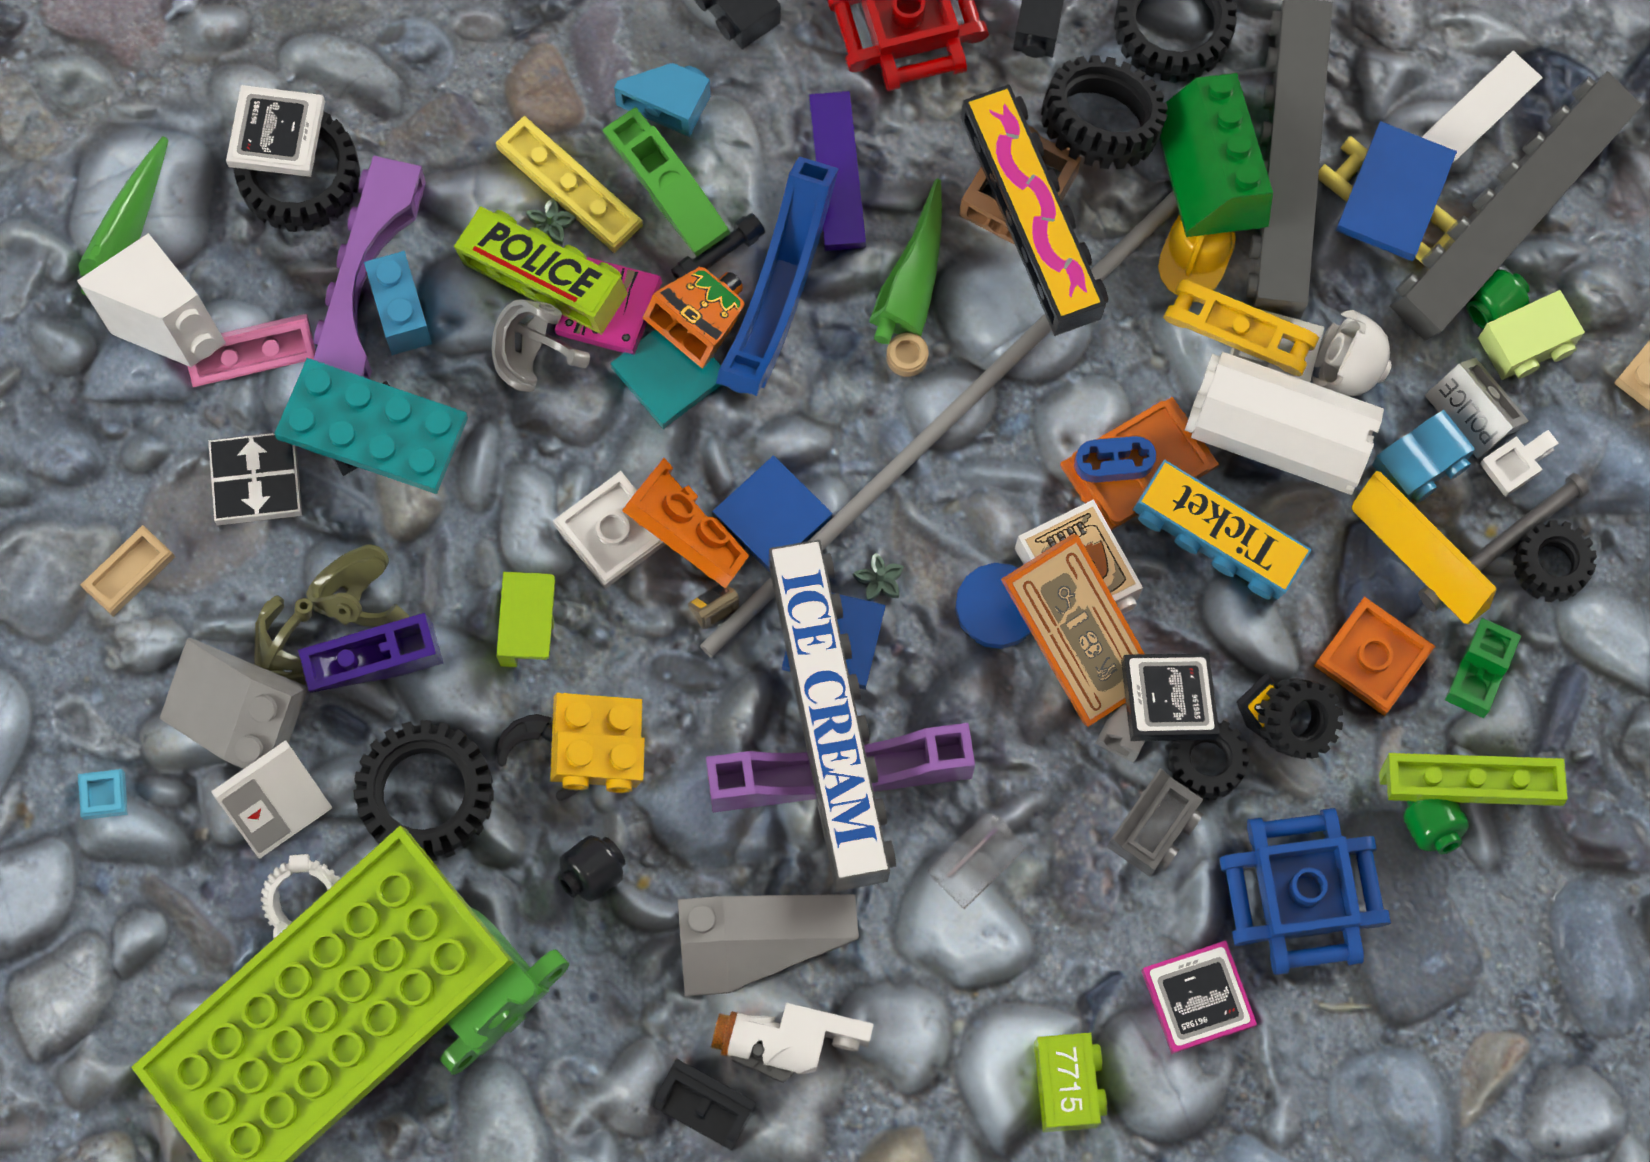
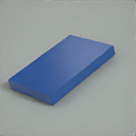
[1335,121,1457,261]

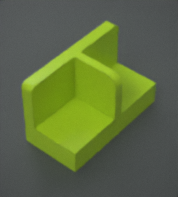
[497,572,555,667]

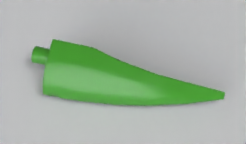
[78,136,169,296]
[869,178,942,344]

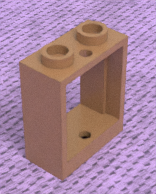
[959,125,1082,245]

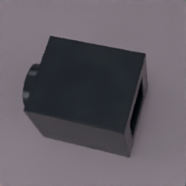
[1013,0,1064,58]

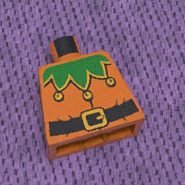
[642,267,745,369]

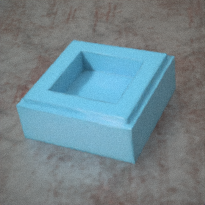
[78,769,128,820]

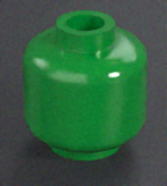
[1466,269,1530,329]
[1403,799,1469,855]

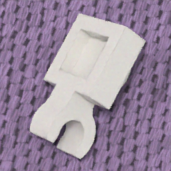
[1480,430,1559,497]

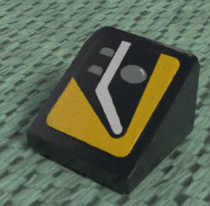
[1236,673,1297,740]

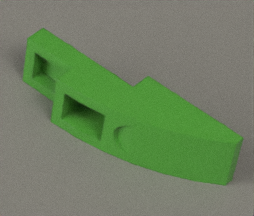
[602,107,730,257]

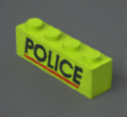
[454,206,628,335]

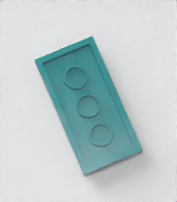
[274,358,468,494]

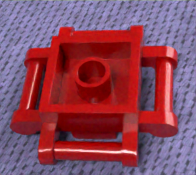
[827,0,989,91]

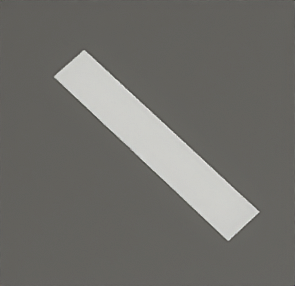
[1422,51,1543,164]

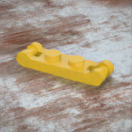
[1163,279,1319,376]

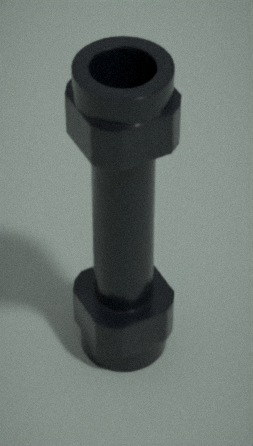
[671,213,765,280]

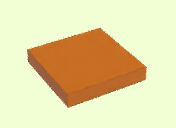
[1314,596,1435,716]

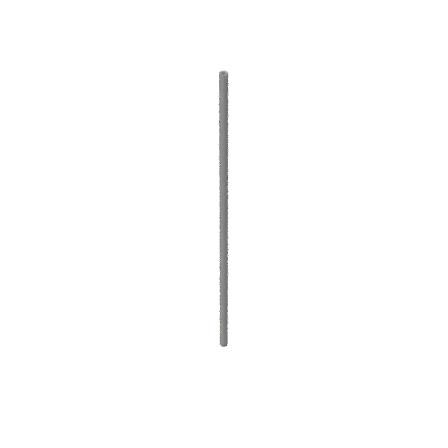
[700,191,1178,658]

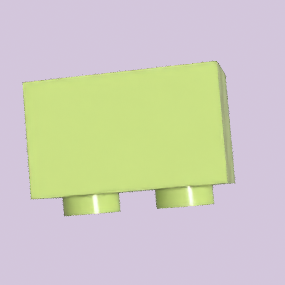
[1478,290,1585,380]

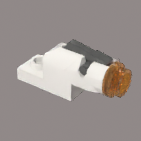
[711,1003,874,1082]

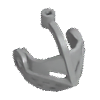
[492,299,590,392]

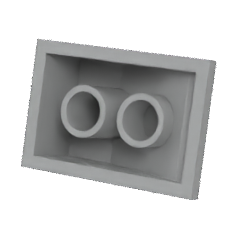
[159,638,308,769]

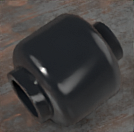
[558,835,626,901]

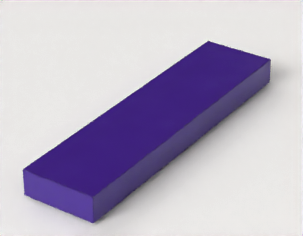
[809,91,866,251]

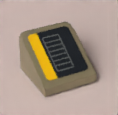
[688,584,739,629]

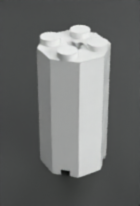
[1185,352,1384,495]

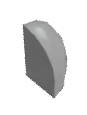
[1095,703,1145,763]

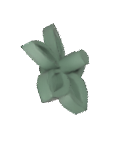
[526,198,576,245]
[853,552,904,601]

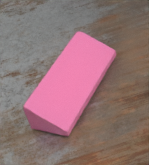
[187,314,316,387]

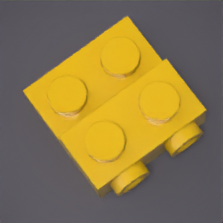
[550,693,645,793]

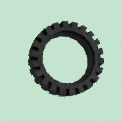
[1114,0,1237,82]
[1041,55,1167,169]
[233,111,360,232]

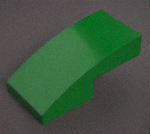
[1445,618,1521,718]

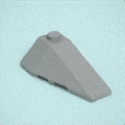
[678,894,859,997]

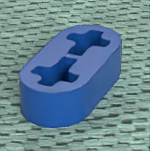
[1074,436,1156,483]

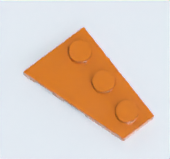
[622,458,749,588]

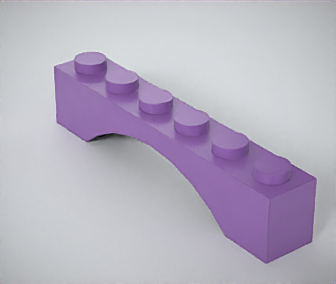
[309,156,426,379]
[706,723,975,813]

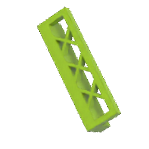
[1379,753,1568,806]

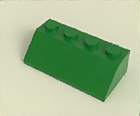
[1159,73,1273,237]

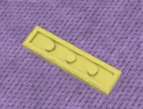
[496,116,643,253]

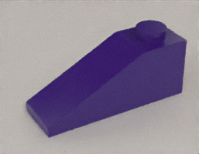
[298,613,444,693]

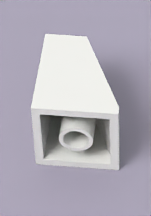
[77,233,226,367]

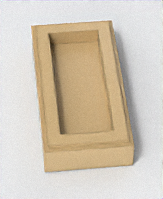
[80,525,175,617]

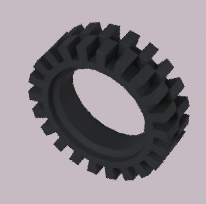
[353,720,494,861]

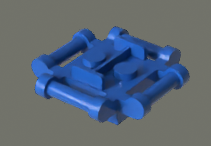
[1219,808,1391,975]

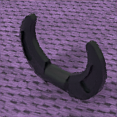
[497,714,579,801]

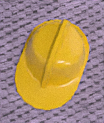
[1158,215,1236,296]

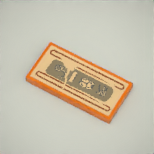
[1001,533,1145,727]

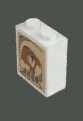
[1015,499,1143,614]

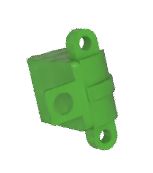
[440,905,569,1075]

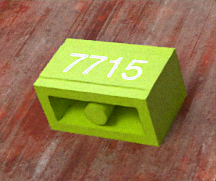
[1034,1033,1107,1133]

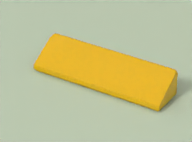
[1352,471,1497,624]

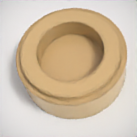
[886,333,929,377]

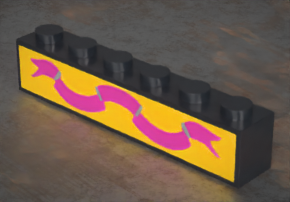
[960,84,1108,336]

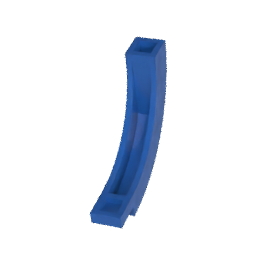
[716,156,839,396]

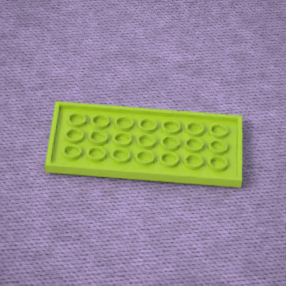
[131,826,514,1162]

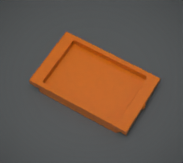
[1060,397,1219,531]

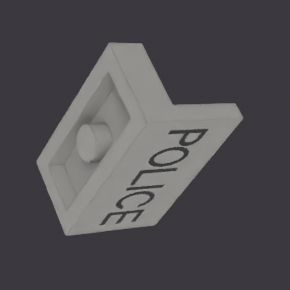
[1425,357,1529,459]

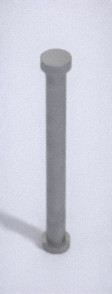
[1418,473,1589,612]

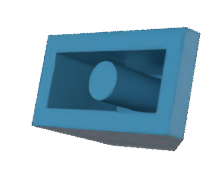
[614,63,711,137]

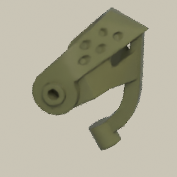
[306,544,409,627]
[254,595,313,685]

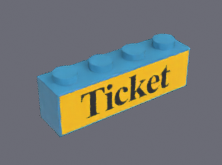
[1132,459,1311,600]

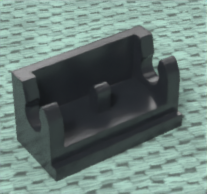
[653,1058,756,1151]

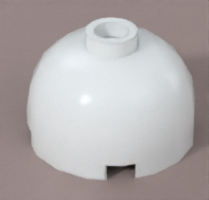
[1312,310,1391,396]

